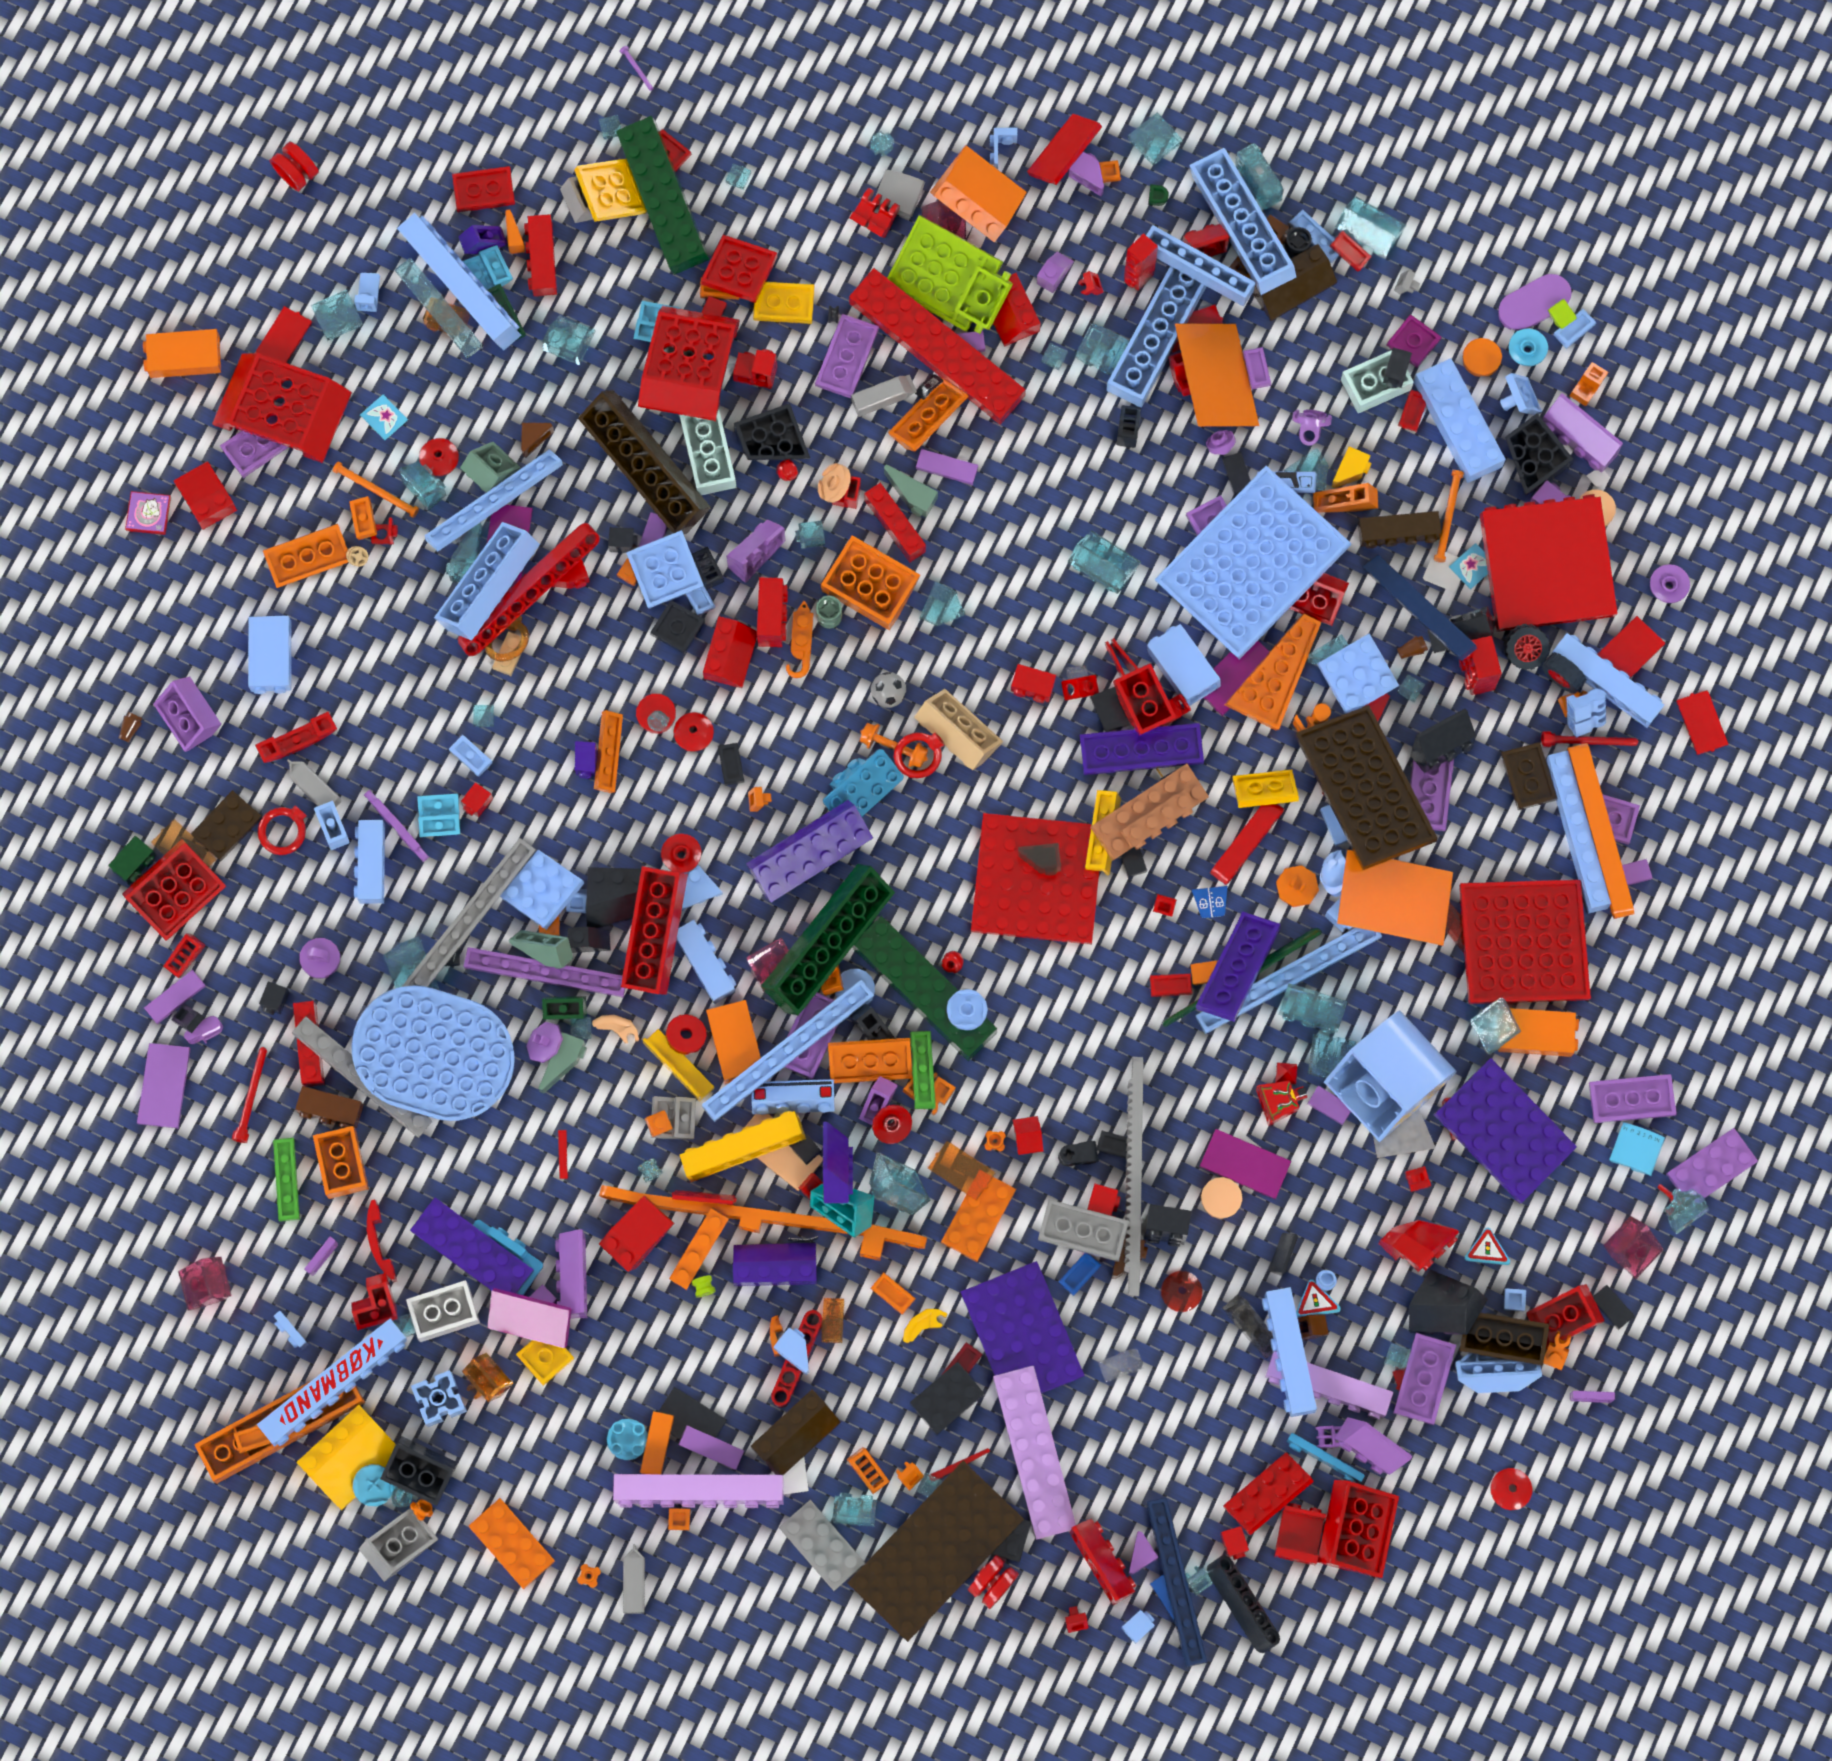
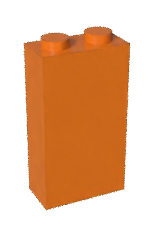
[143,329,221,378]
[706,1000,761,1084]
[1498,1008,1579,1057]

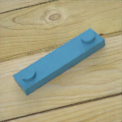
[1286,1433,1365,1484]

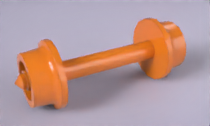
[860,723,929,768]

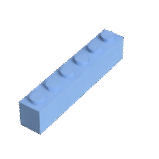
[1146,225,1255,307]
[1552,633,1664,728]
[1262,1287,1317,1417]

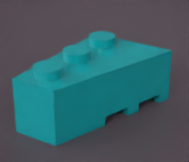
[810,1183,875,1238]

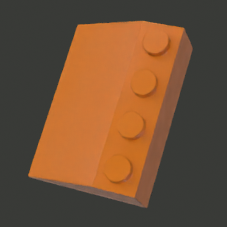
[930,145,1027,242]
[821,535,920,631]

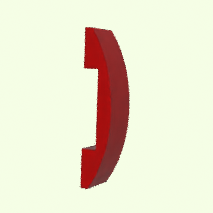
[255,712,337,763]
[367,1199,397,1282]

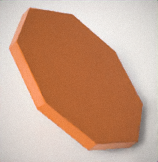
[1276,865,1319,907]

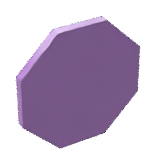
[526,1022,563,1063]

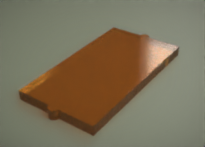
[151,819,216,867]
[928,1141,996,1201]

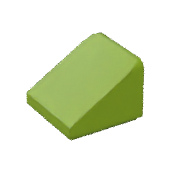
[1548,299,1577,329]

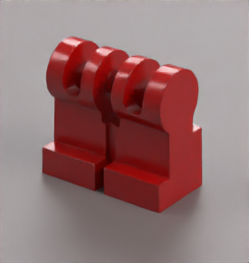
[849,188,900,238]

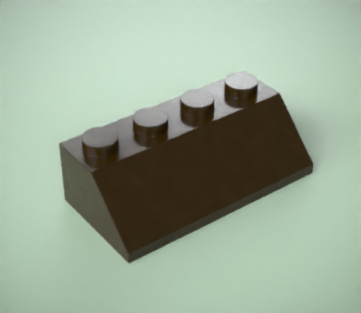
[1252,244,1337,321]
[1460,1312,1549,1366]
[751,1389,841,1475]

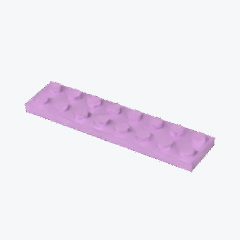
[993,1366,1076,1540]

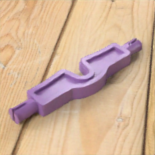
[364,790,429,862]

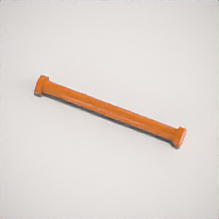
[333,461,419,518]
[1434,470,1464,563]

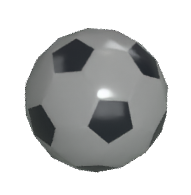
[871,672,906,708]

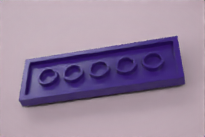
[1079,723,1204,775]
[1196,911,1280,1022]
[410,1198,534,1294]

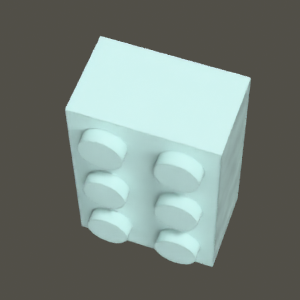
[1341,350,1414,414]

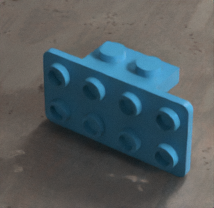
[823,749,904,817]
[473,1220,543,1296]

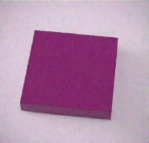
[1386,314,1442,368]

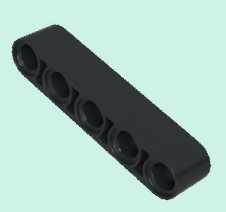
[1207,1555,1280,1653]

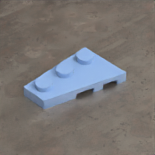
[682,865,723,911]

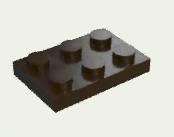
[1501,742,1558,810]
[191,790,262,861]

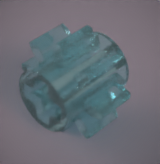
[870,131,894,156]

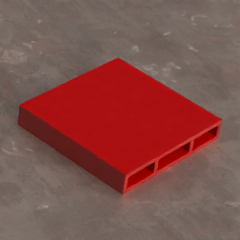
[1480,494,1618,632]

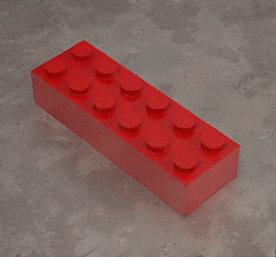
[621,866,688,995]

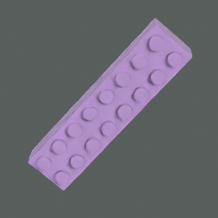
[613,1474,784,1508]

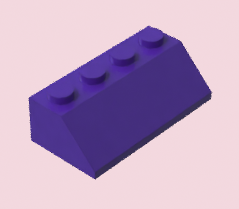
[823,1122,853,1203]
[733,1243,817,1286]

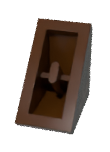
[521,423,554,458]

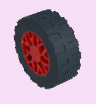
[1503,624,1550,670]
[1542,652,1587,694]

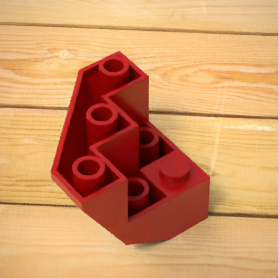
[1378,1220,1459,1272]

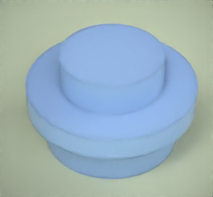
[1316,1270,1337,1291]

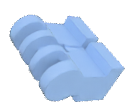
[1566,689,1606,737]

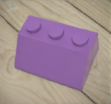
[154,676,222,752]
[1335,1417,1412,1475]

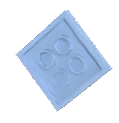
[626,530,704,608]
[1317,633,1399,714]
[500,850,584,930]

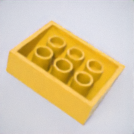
[296,1405,396,1511]

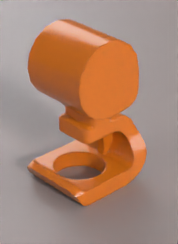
[1293,703,1331,732]

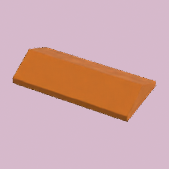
[888,378,969,451]
[263,524,348,588]

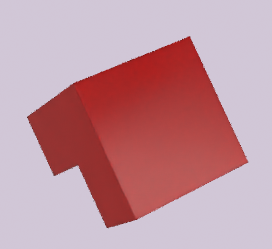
[832,476,861,509]
[1013,1116,1044,1155]

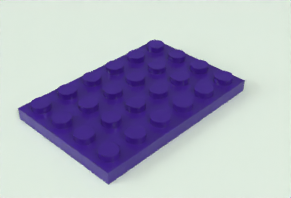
[1433,1058,1577,1204]
[960,1261,1085,1394]

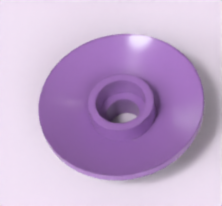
[1650,564,1690,603]

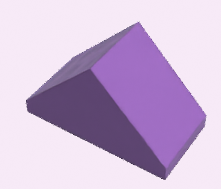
[1128,1531,1158,1575]

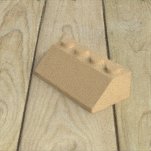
[914,689,1003,770]

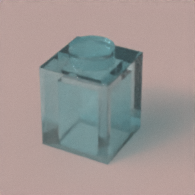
[795,520,825,549]

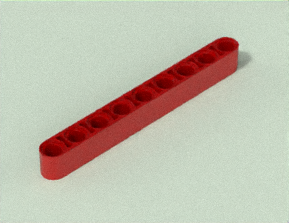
[458,523,600,656]

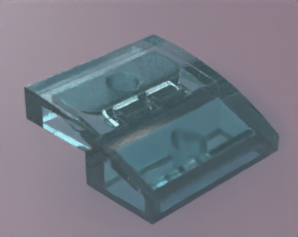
[1074,323,1129,376]
[1308,1033,1356,1078]

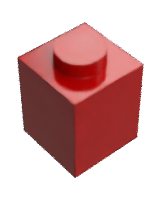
[461,782,493,818]
[1220,1526,1249,1560]

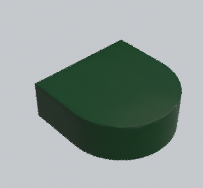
[1148,184,1169,206]

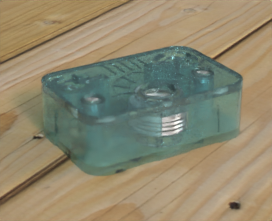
[1235,143,1284,210]

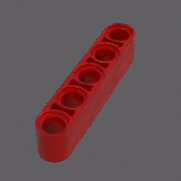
[1210,804,1285,885]
[771,1310,823,1408]

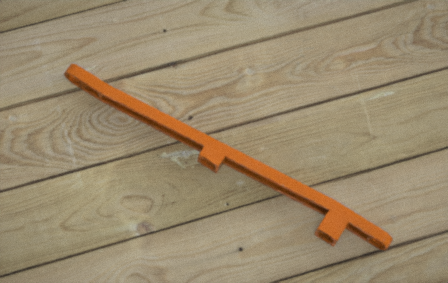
[599,1185,927,1261]

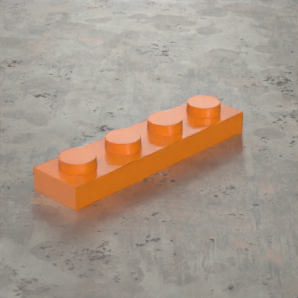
[594,710,623,793]
[669,1208,729,1290]

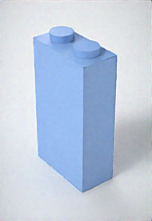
[248,616,291,694]
[1147,624,1221,706]

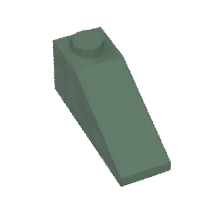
[884,464,938,518]
[509,930,573,969]
[538,1032,587,1094]

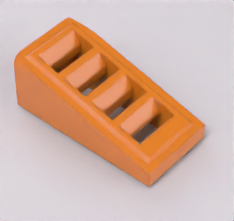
[505,210,525,254]
[847,1447,890,1494]

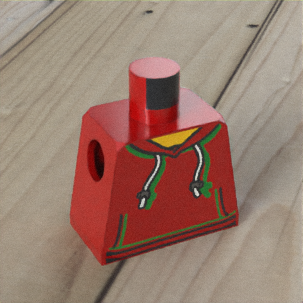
[1256,1081,1307,1126]

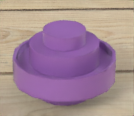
[1206,430,1236,455]

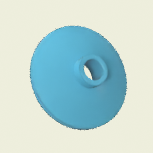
[1508,328,1548,366]

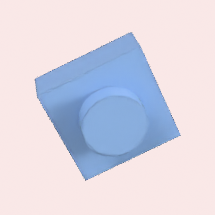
[1503,1288,1526,1312]

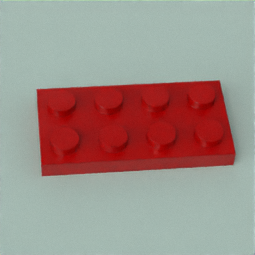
[1223,1452,1314,1535]

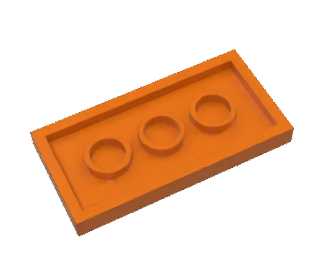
[828,1038,912,1083]
[941,1170,1016,1262]
[469,1498,555,1589]

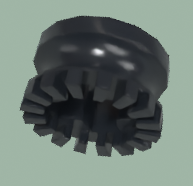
[828,306,839,323]

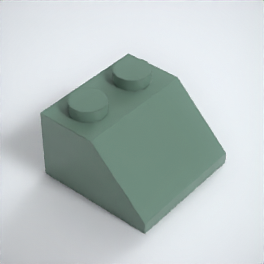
[460,442,521,493]

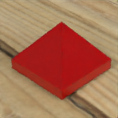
[1153,894,1177,917]
[1275,1062,1297,1085]

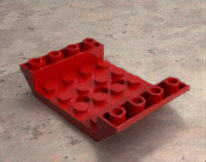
[638,306,740,421]
[212,353,352,463]

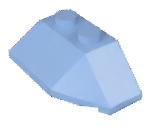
[1455,1353,1542,1393]

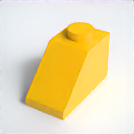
[1332,446,1372,488]

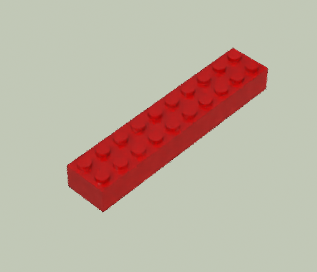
[849,268,1026,425]

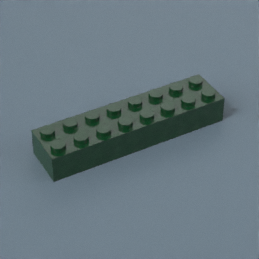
[616,116,710,275]
[761,864,895,1016]
[853,916,997,1062]

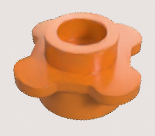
[985,1131,1006,1152]
[410,1499,433,1521]
[577,1564,601,1588]

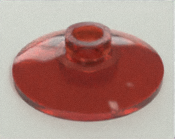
[1161,1271,1203,1312]

